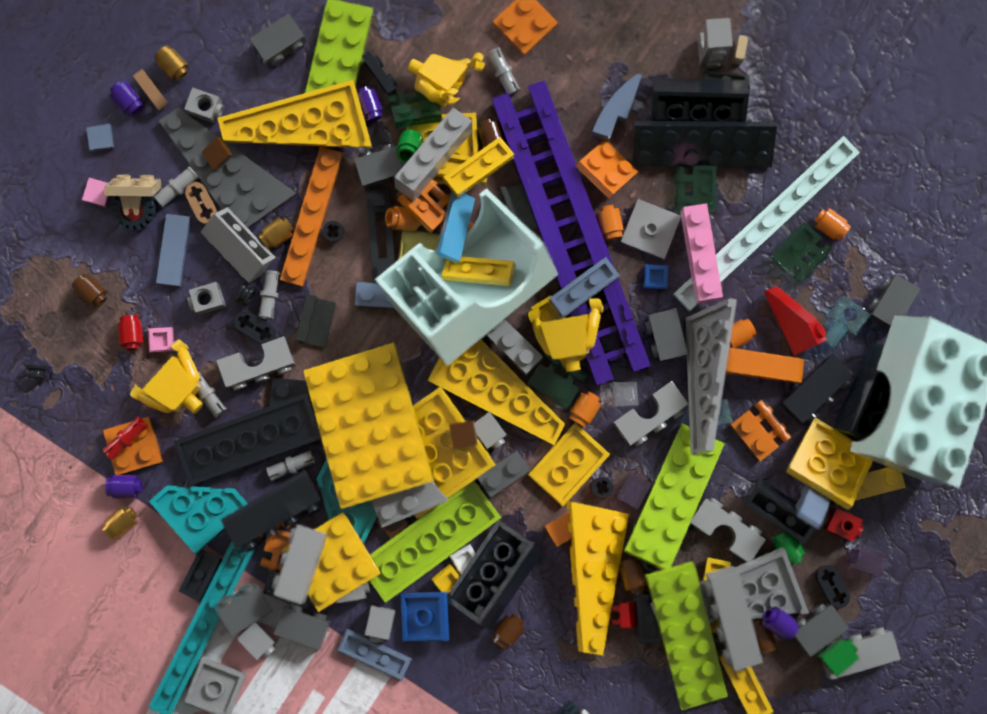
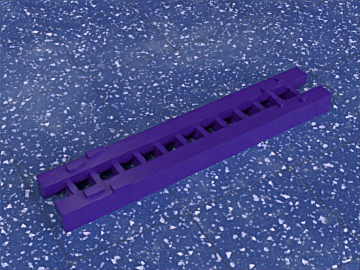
[492,80,651,387]

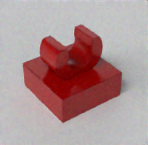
[611,602,637,628]

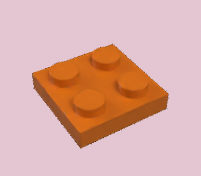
[493,0,558,56]
[575,140,638,199]
[103,417,163,475]

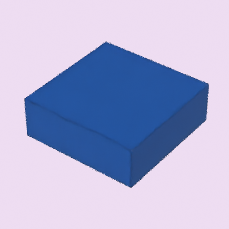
[643,264,669,290]

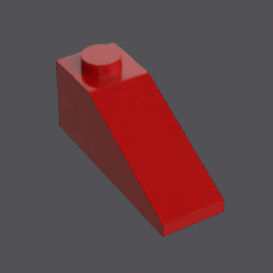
[764,286,827,356]

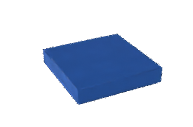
[400,592,449,642]

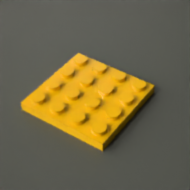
[413,386,496,519]

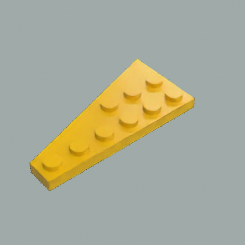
[217,80,372,148]
[428,339,565,445]
[566,501,629,655]

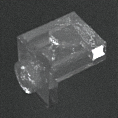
[600,382,639,408]

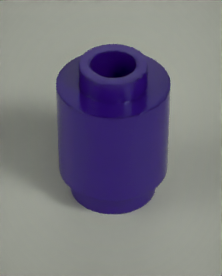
[109,81,144,117]
[357,87,383,123]
[105,475,143,499]
[762,606,798,640]

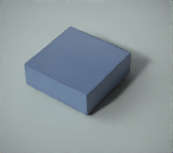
[86,124,114,152]

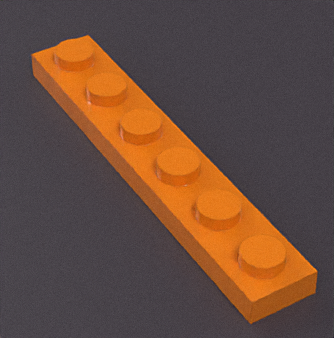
[280,146,343,287]

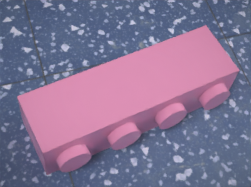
[680,204,723,304]

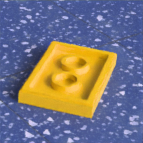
[528,423,610,507]

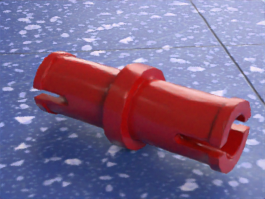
[102,416,148,460]

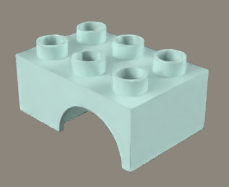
[375,189,558,366]
[850,315,987,488]

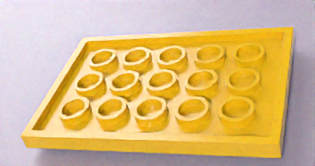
[303,343,434,509]

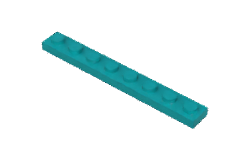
[148,541,258,714]

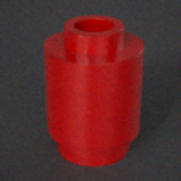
[117,315,144,351]

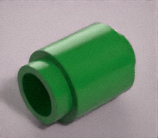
[396,130,423,164]
[772,531,805,566]

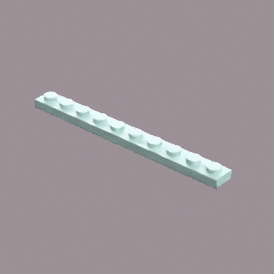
[673,136,860,311]

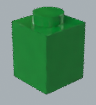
[817,638,860,677]

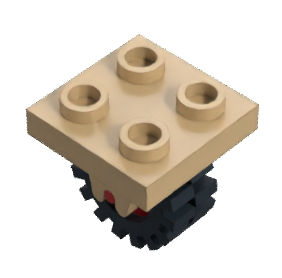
[104,175,161,231]

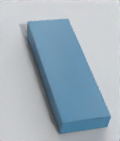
[436,191,475,263]

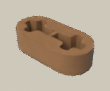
[133,69,168,111]
[185,182,218,225]

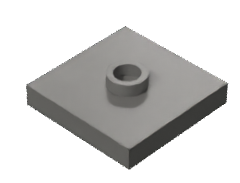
[620,199,681,260]
[183,656,247,714]

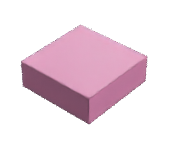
[82,178,110,207]
[148,327,174,353]

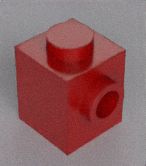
[823,508,863,542]

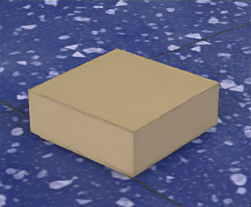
[732,35,748,65]

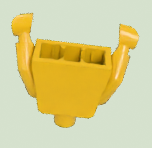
[407,52,485,108]
[528,299,603,372]
[130,339,203,414]

